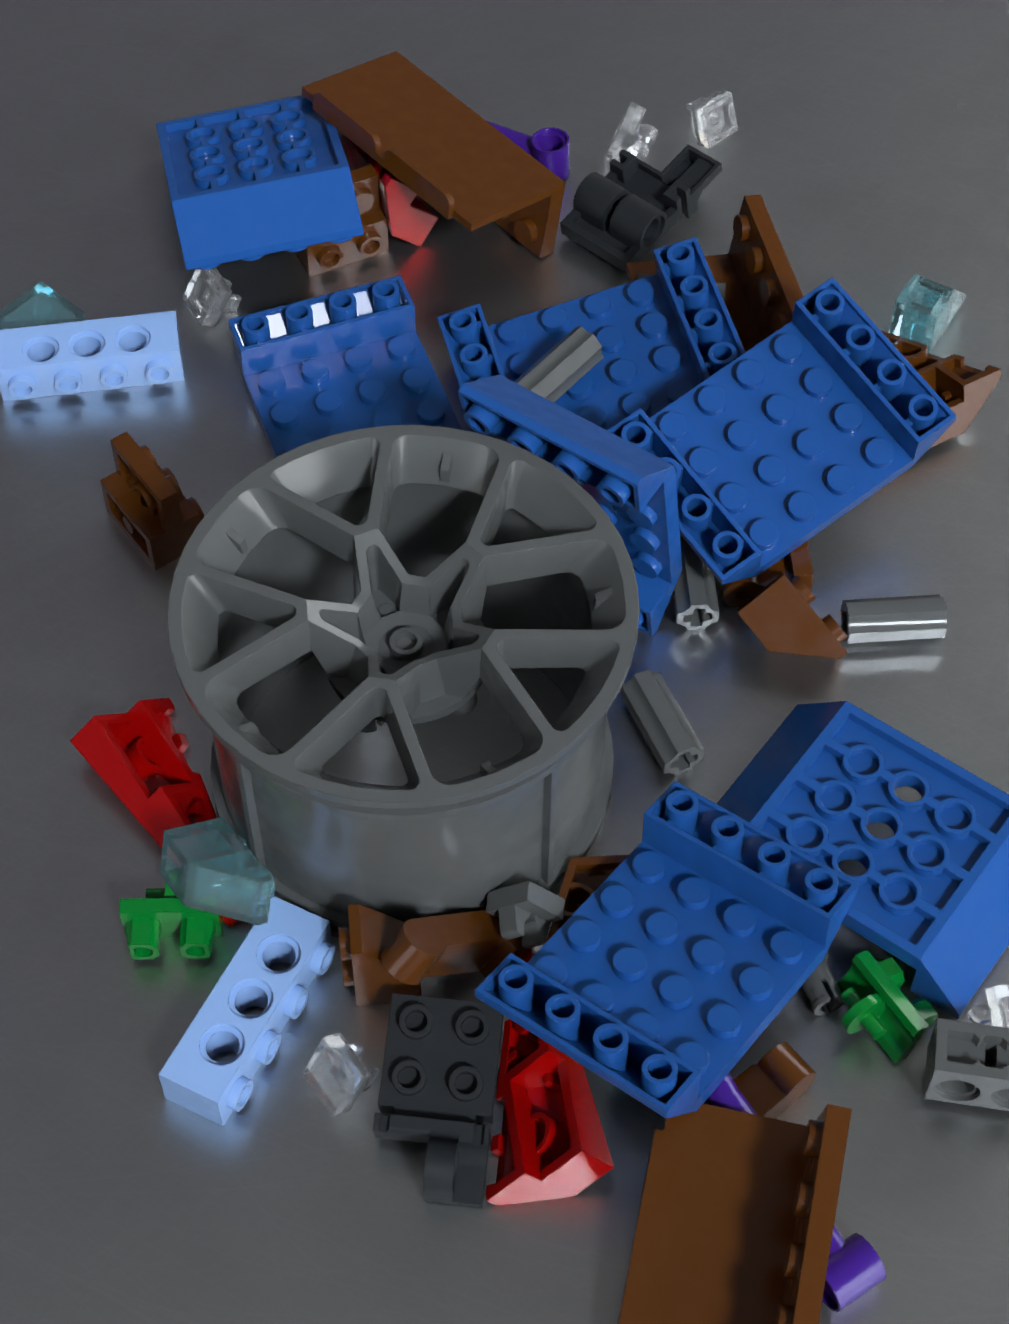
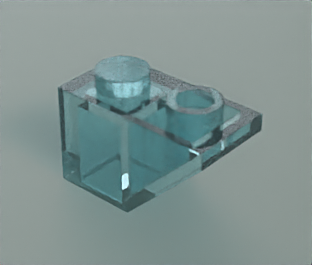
[889,273,966,354]
[159,817,275,925]

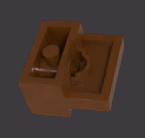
[295,164,389,277]
[100,432,204,570]

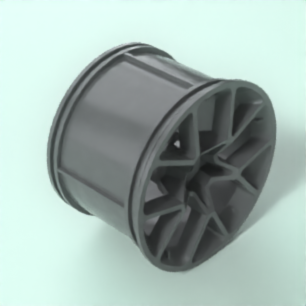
[167,425,640,938]

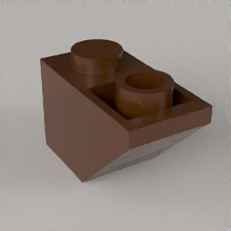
[736,573,848,659]
[338,904,422,1006]

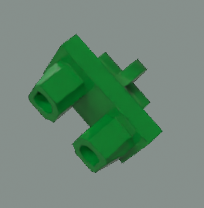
[119,873,224,960]
[837,950,938,1063]

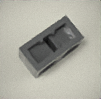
[924,1018,1009,1111]

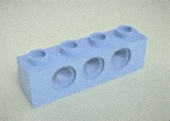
[0,310,185,401]
[158,896,336,1126]

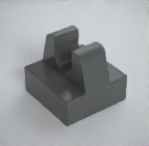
[486,880,565,949]

